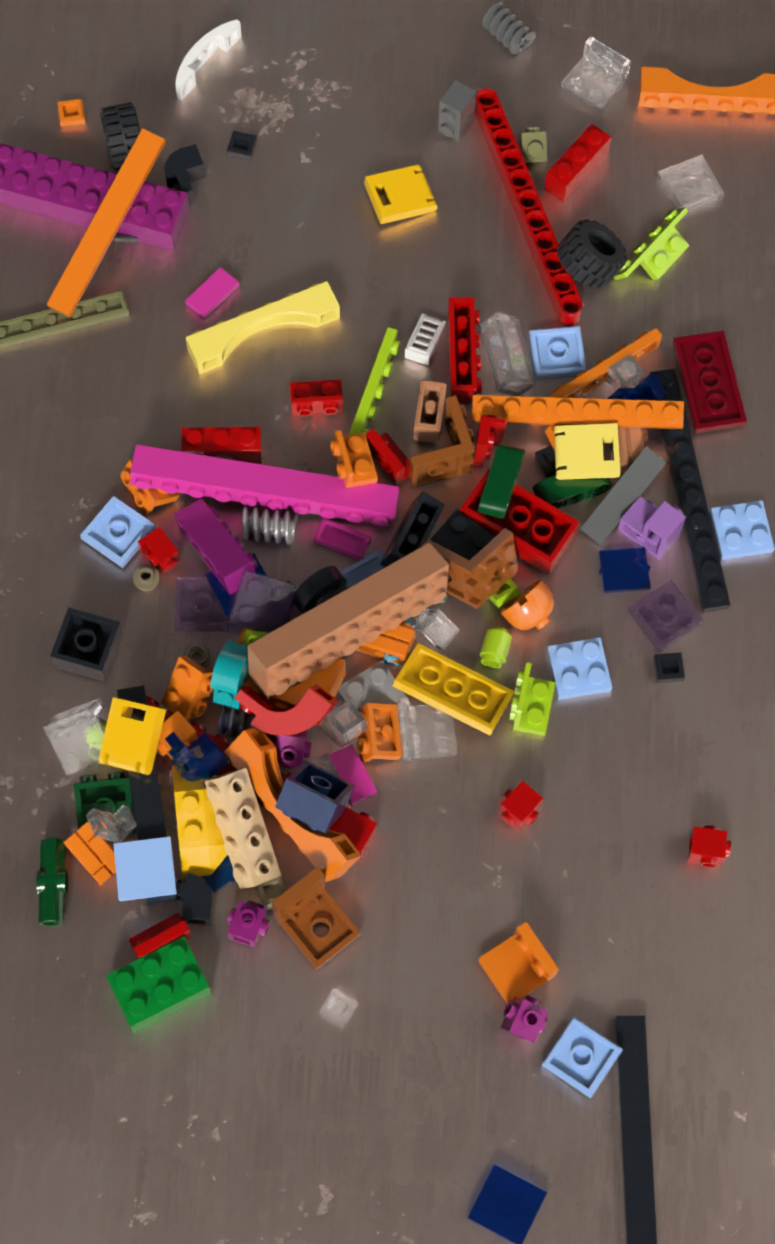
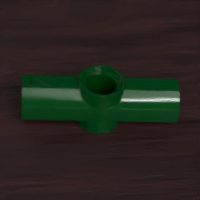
[36,838,68,927]

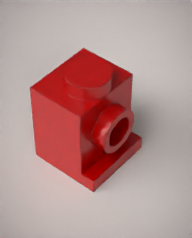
[138,527,180,572]

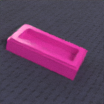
[185,267,239,319]
[313,517,372,561]
[328,744,377,806]

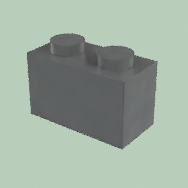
[438,80,476,141]

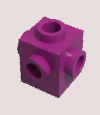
[272,730,312,769]
[227,900,270,948]
[500,995,548,1043]

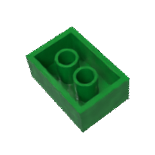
[106,937,211,1033]

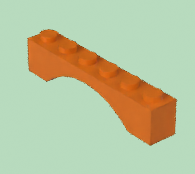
[638,67,775,114]
[224,728,362,882]

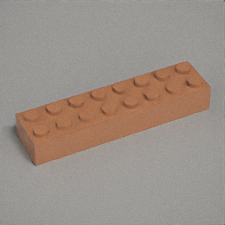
[248,543,449,700]

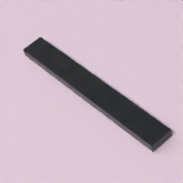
[117,685,176,906]
[615,1016,657,1244]

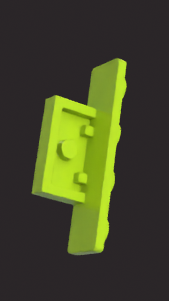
[614,207,689,281]

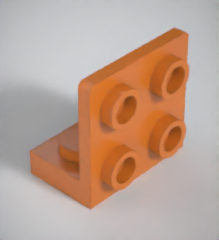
[478,922,559,1004]

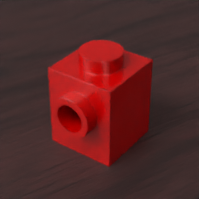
[499,780,544,830]
[688,825,731,868]

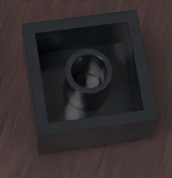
[430,509,495,561]
[50,607,123,682]

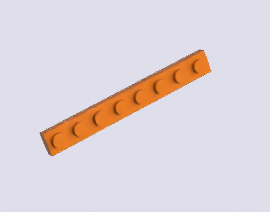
[472,395,684,429]

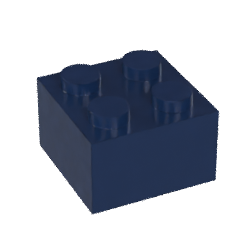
[275,760,355,833]

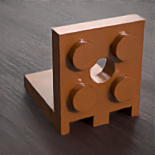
[409,395,475,489]
[422,528,518,609]
[272,866,361,971]

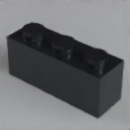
[380,491,445,567]

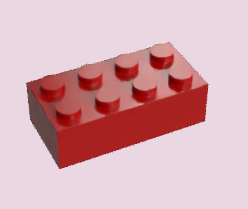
[460,468,580,575]

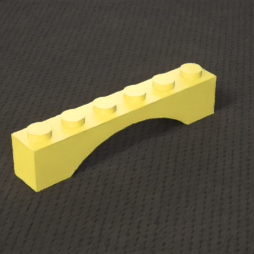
[186,281,340,374]

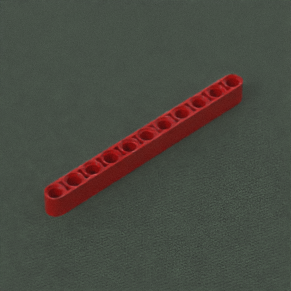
[475,88,583,327]

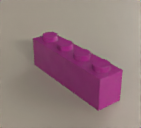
[174,498,258,595]

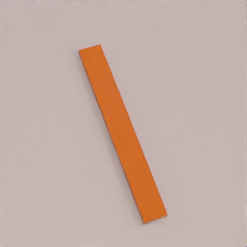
[47,128,166,318]

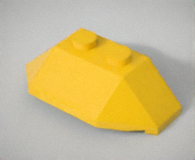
[172,763,227,878]

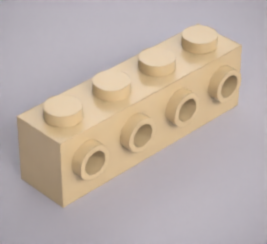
[205,768,281,889]

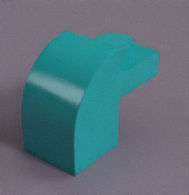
[210,640,249,710]

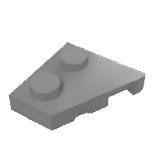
[338,660,410,713]

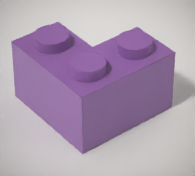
[618,497,686,560]

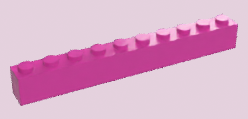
[130,445,399,527]

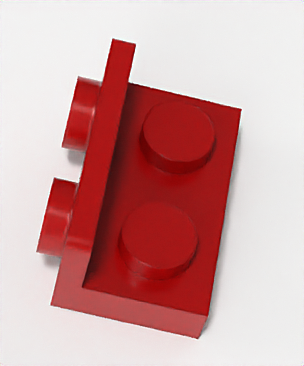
[290,379,344,416]
[472,415,507,468]
[365,428,410,486]
[129,913,192,959]

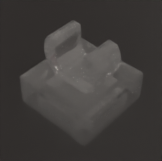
[319,988,358,1030]

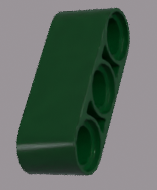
[478,442,525,519]
[532,475,613,509]

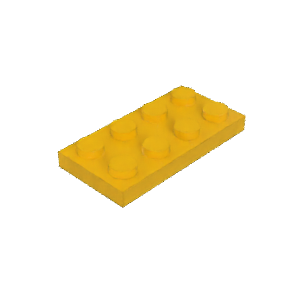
[393,643,515,736]

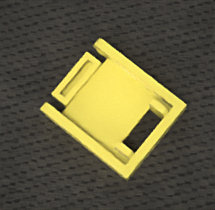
[554,423,620,480]

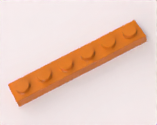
[536,328,662,426]

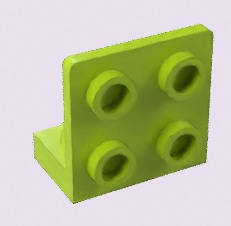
[509,662,556,736]

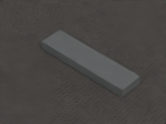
[580,446,667,546]

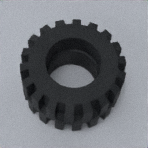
[100,102,141,171]
[557,219,627,289]

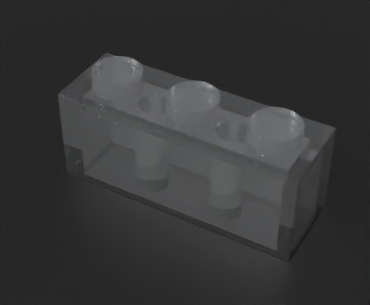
[480,312,536,396]

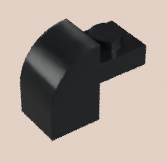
[164,144,205,205]
[175,873,214,926]

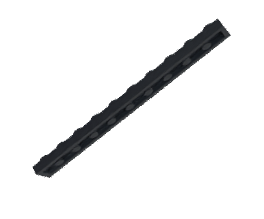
[649,368,730,612]

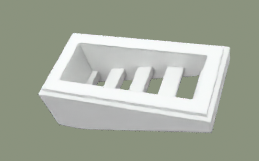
[405,313,446,366]

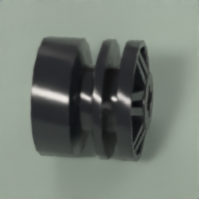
[292,565,351,614]

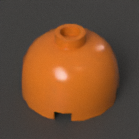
[501,579,555,630]

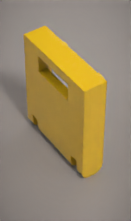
[364,165,437,224]
[99,697,166,775]

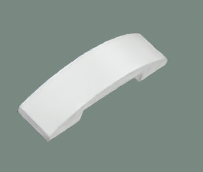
[175,19,241,101]

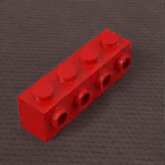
[448,297,482,404]

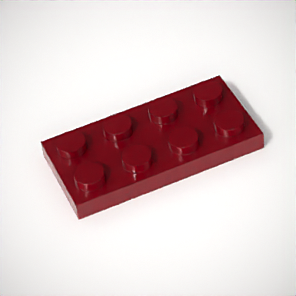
[672,330,747,434]

